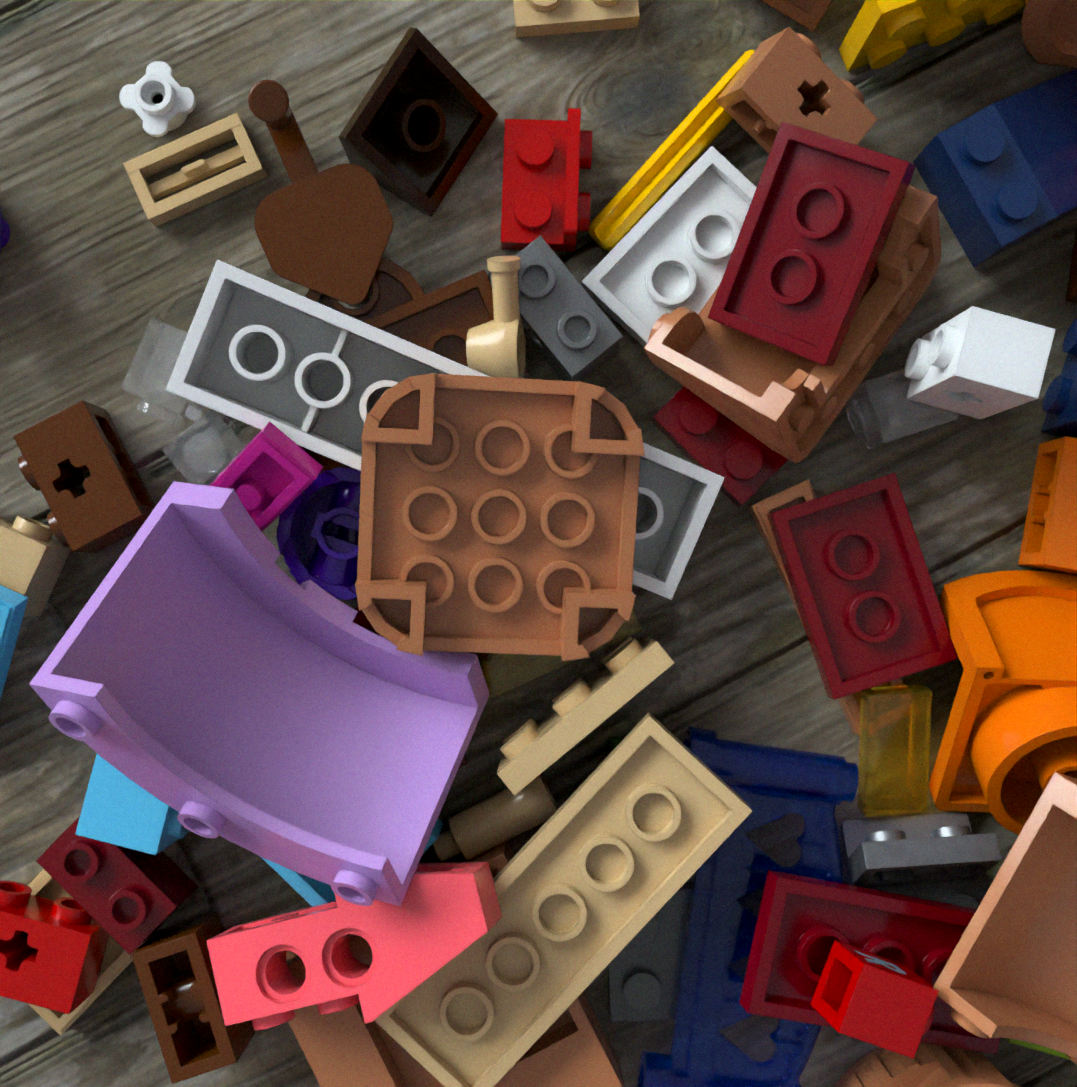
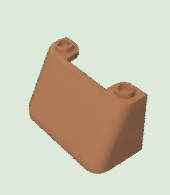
[644,185,942,463]

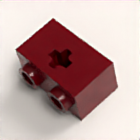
[36,816,199,955]

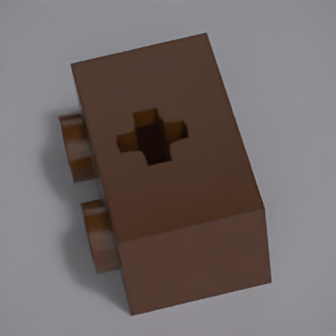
[13,400,156,553]
[131,911,255,1084]

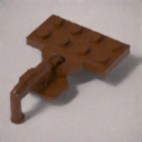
[248,79,531,474]

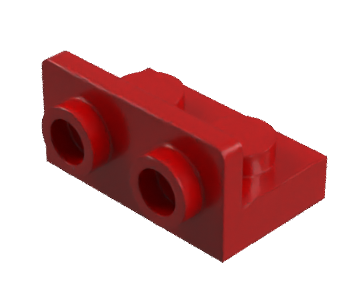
[501,108,592,252]

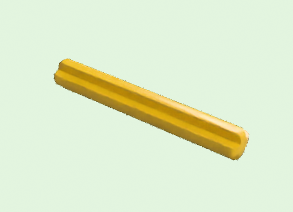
[588,50,755,251]

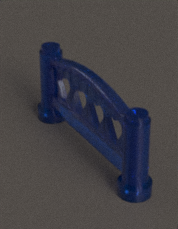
[636,726,858,1087]

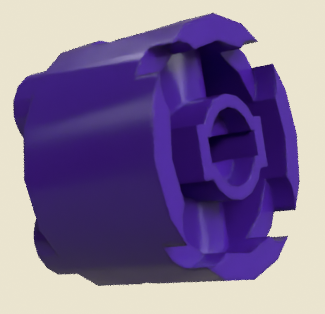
[276,467,361,600]

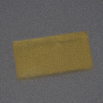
[857,684,932,817]

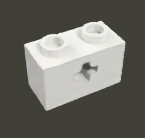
[905,306,1056,419]

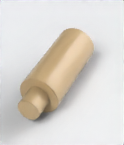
[433,774,558,862]

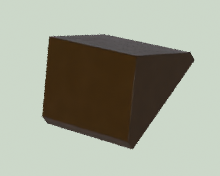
[338,27,498,217]

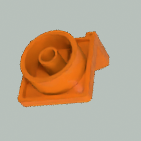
[929,570,1077,835]

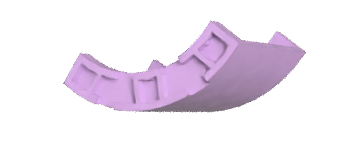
[29,481,490,907]

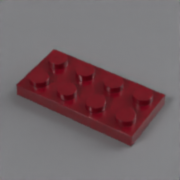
[739,870,1000,1055]

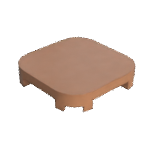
[355,373,645,661]

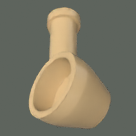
[466,256,526,378]

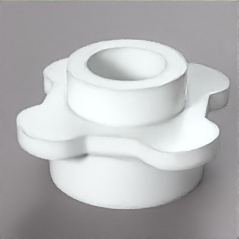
[119,61,196,137]

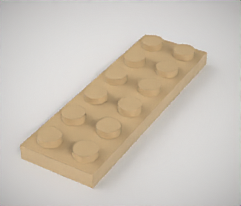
[374,712,752,1087]

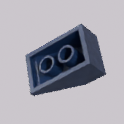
[913,69,1077,268]

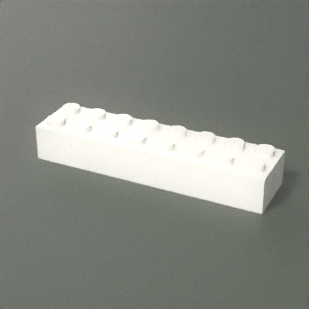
[165,259,725,600]

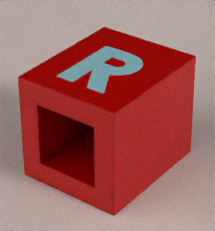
[810,940,939,1059]

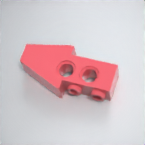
[206,862,502,1030]

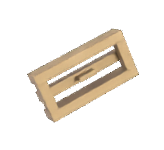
[123,112,268,227]

